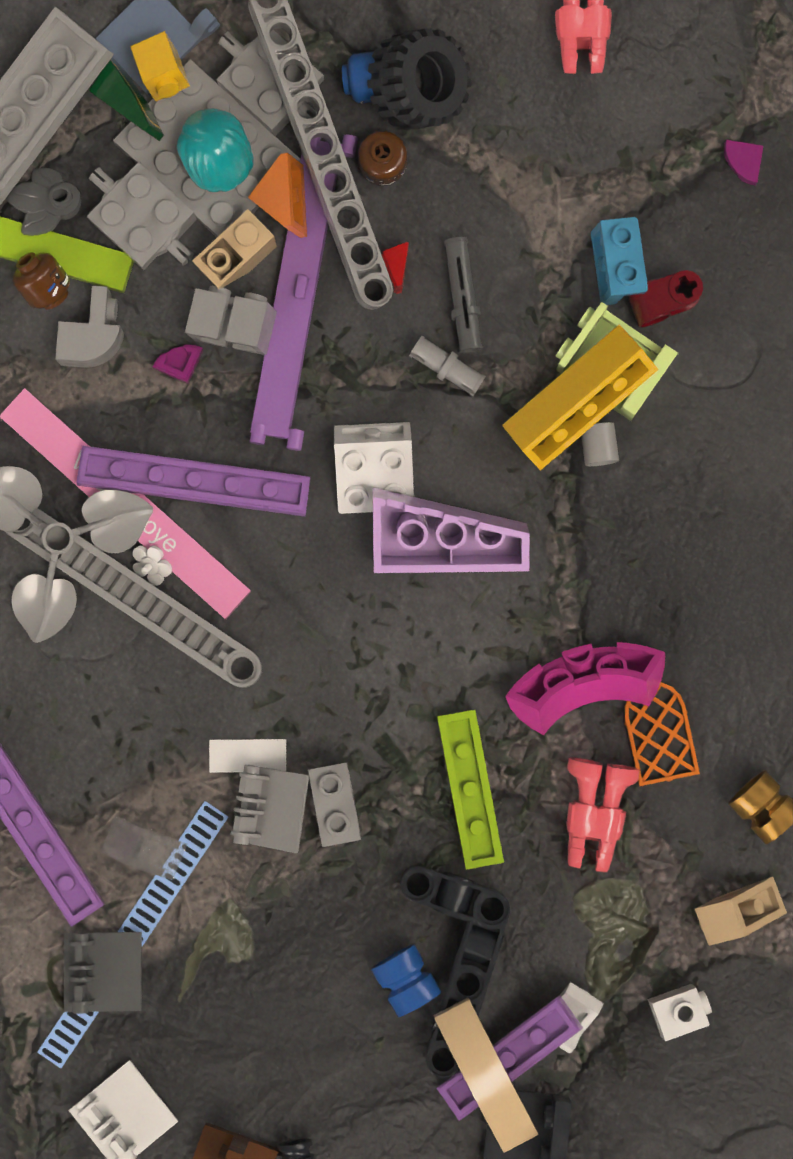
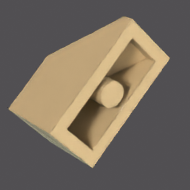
[695,877,787,946]

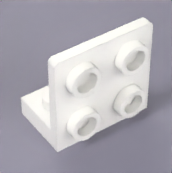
[334,422,414,514]

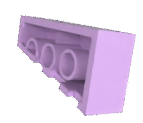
[373,488,530,573]

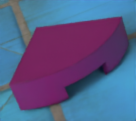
[724,140,763,186]
[152,345,204,384]

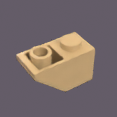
[192,209,277,289]

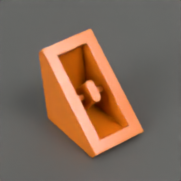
[248,153,307,238]

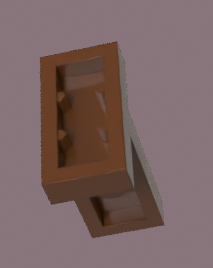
[193,1122,278,1159]

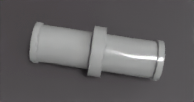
[409,336,486,397]

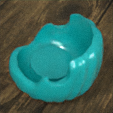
[177,108,254,192]

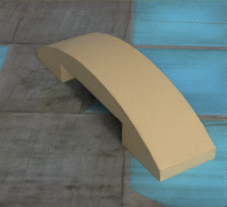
[433,998,539,1153]

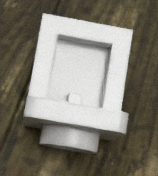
[559,982,604,1053]

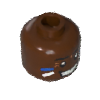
[358,131,407,186]
[13,252,70,310]

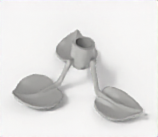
[0,466,153,643]

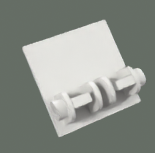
[69,1060,178,1159]

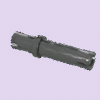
[444,237,483,354]

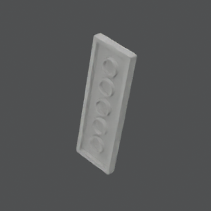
[0,7,114,205]

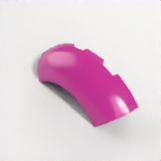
[506,642,665,735]

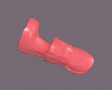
[555,0,612,74]
[566,757,640,872]

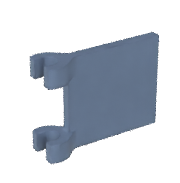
[95,0,220,94]

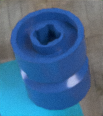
[371,944,442,1017]

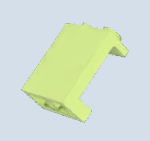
[556,302,678,421]

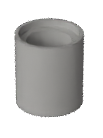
[581,422,619,467]

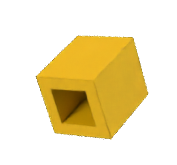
[130,31,190,102]

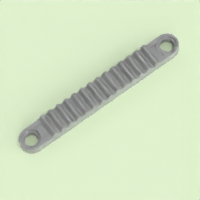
[5,508,262,688]

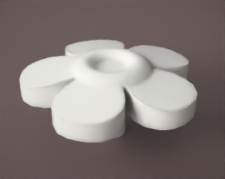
[132,545,172,586]

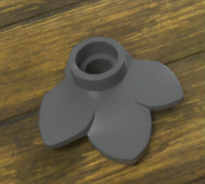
[6,168,82,236]

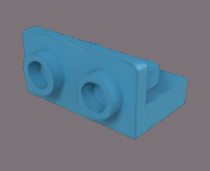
[590,217,648,305]

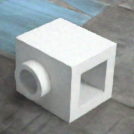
[647,984,712,1041]

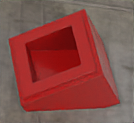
[381,242,409,294]

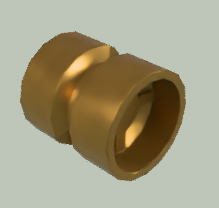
[728,770,793,844]

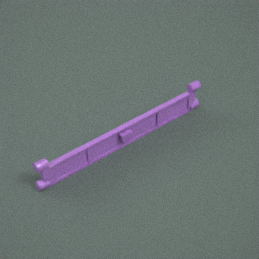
[250,135,358,451]

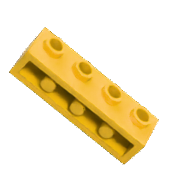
[502,324,659,471]

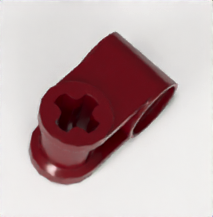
[627,270,703,328]

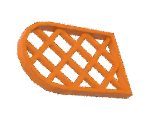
[624,682,700,786]

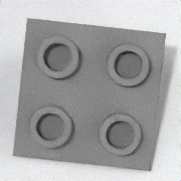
[231,765,309,853]

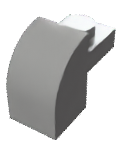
[55,286,124,368]

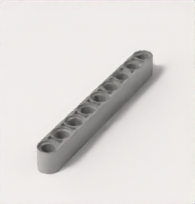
[248,0,393,310]

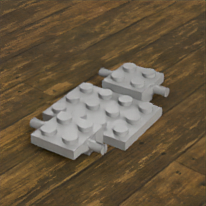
[87,30,324,270]

